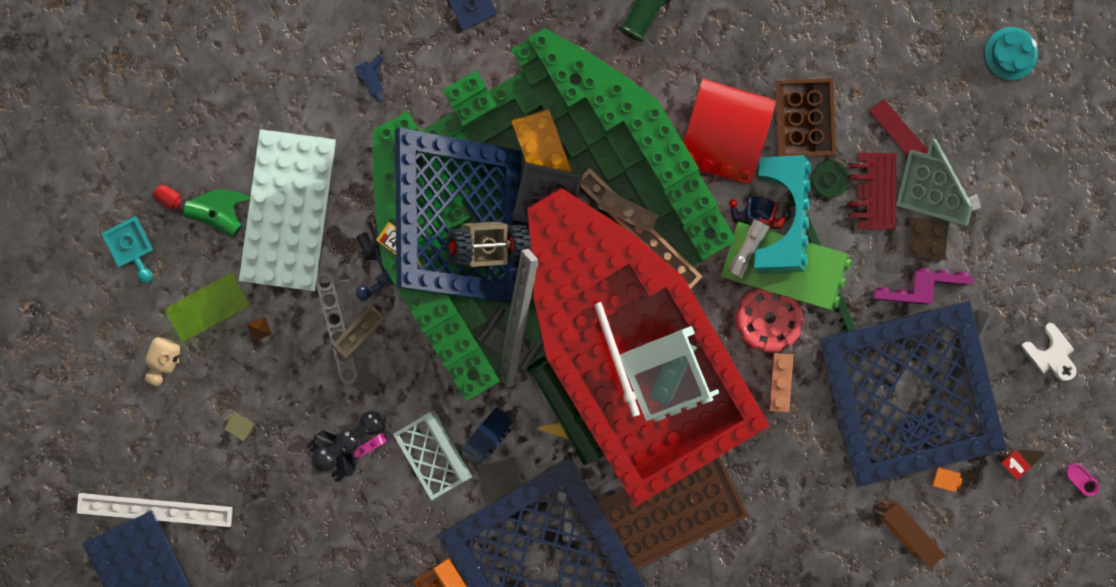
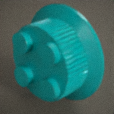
[985,27,1038,80]

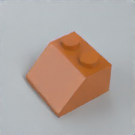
[413,559,466,587]

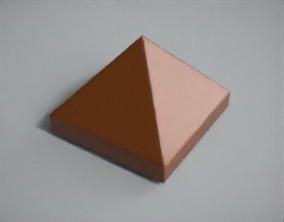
[247,317,272,342]

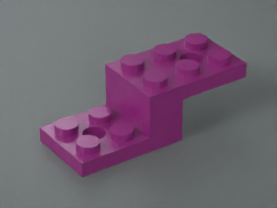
[870,268,974,305]

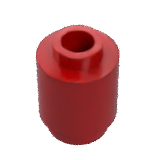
[152,184,182,211]

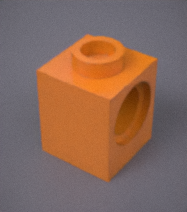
[931,467,962,492]

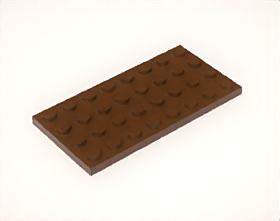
[578,456,748,582]

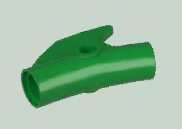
[183,189,250,238]

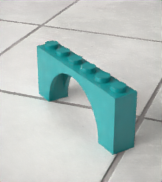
[754,155,811,273]

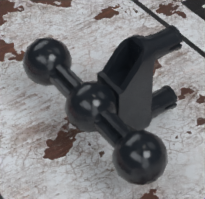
[307,411,383,482]

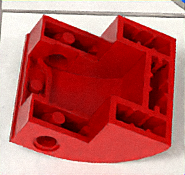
[683,78,776,185]

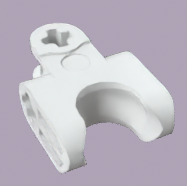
[1021,322,1076,381]

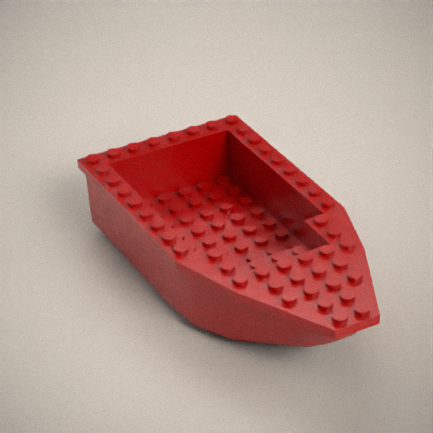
[527,188,770,507]

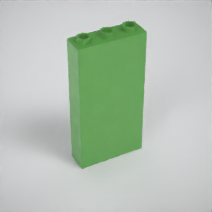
[721,222,852,311]

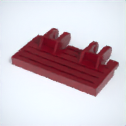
[848,153,896,230]

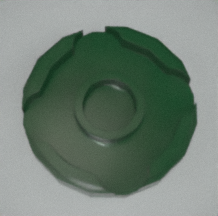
[811,160,849,198]

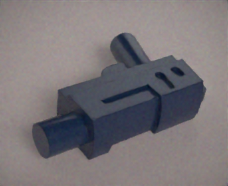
[355,54,384,103]

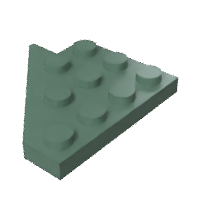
[896,139,973,226]

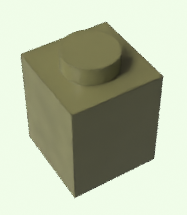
[224,412,256,441]

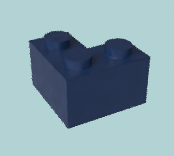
[461,407,513,463]

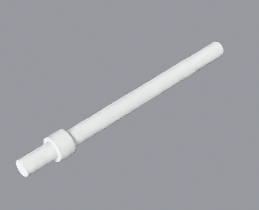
[594,302,640,417]

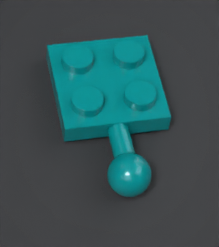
[101,216,154,284]

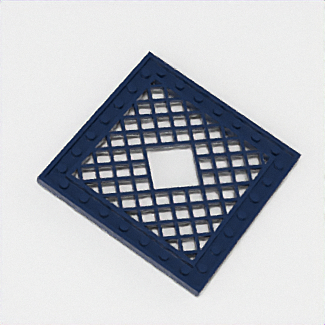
[395,128,522,304]
[819,300,1007,487]
[438,458,646,587]

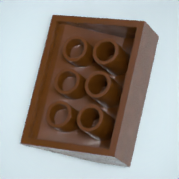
[775,78,836,157]

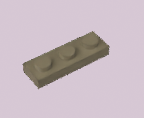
[597,190,659,233]
[331,305,385,359]

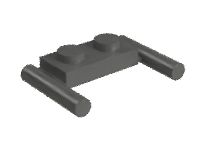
[477,306,543,371]

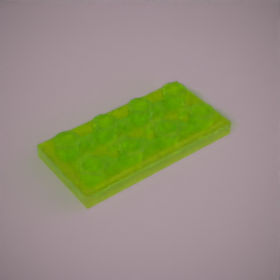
[165,272,251,342]

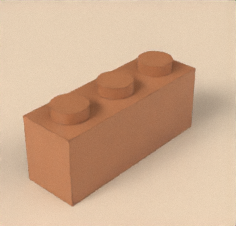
[768,353,794,412]

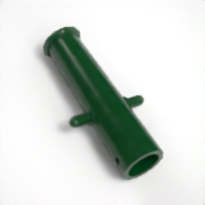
[618,0,665,43]
[527,356,604,465]

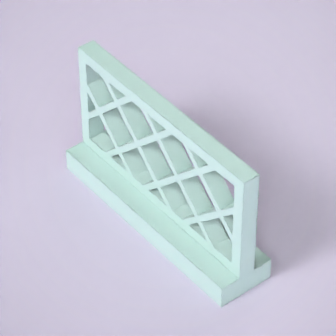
[393,410,472,500]

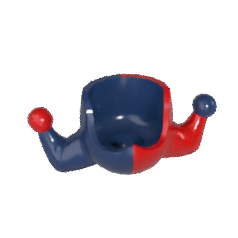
[729,196,791,229]

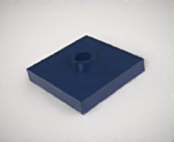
[448,0,497,30]

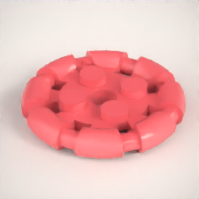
[735,289,805,353]

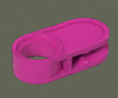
[354,433,387,460]
[1066,464,1099,496]

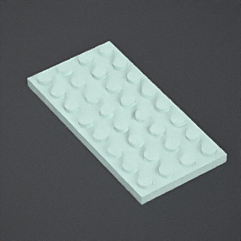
[239,130,336,291]

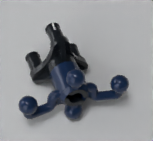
[355,219,395,301]

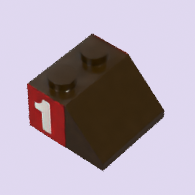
[995,449,1045,480]

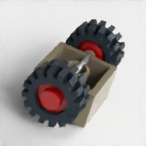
[445,222,531,267]

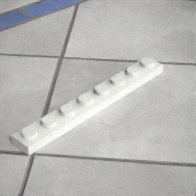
[77,493,233,527]

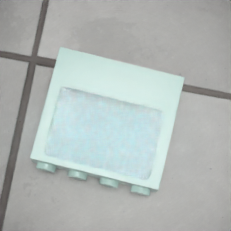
[619,326,719,422]

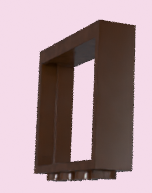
[873,498,945,568]

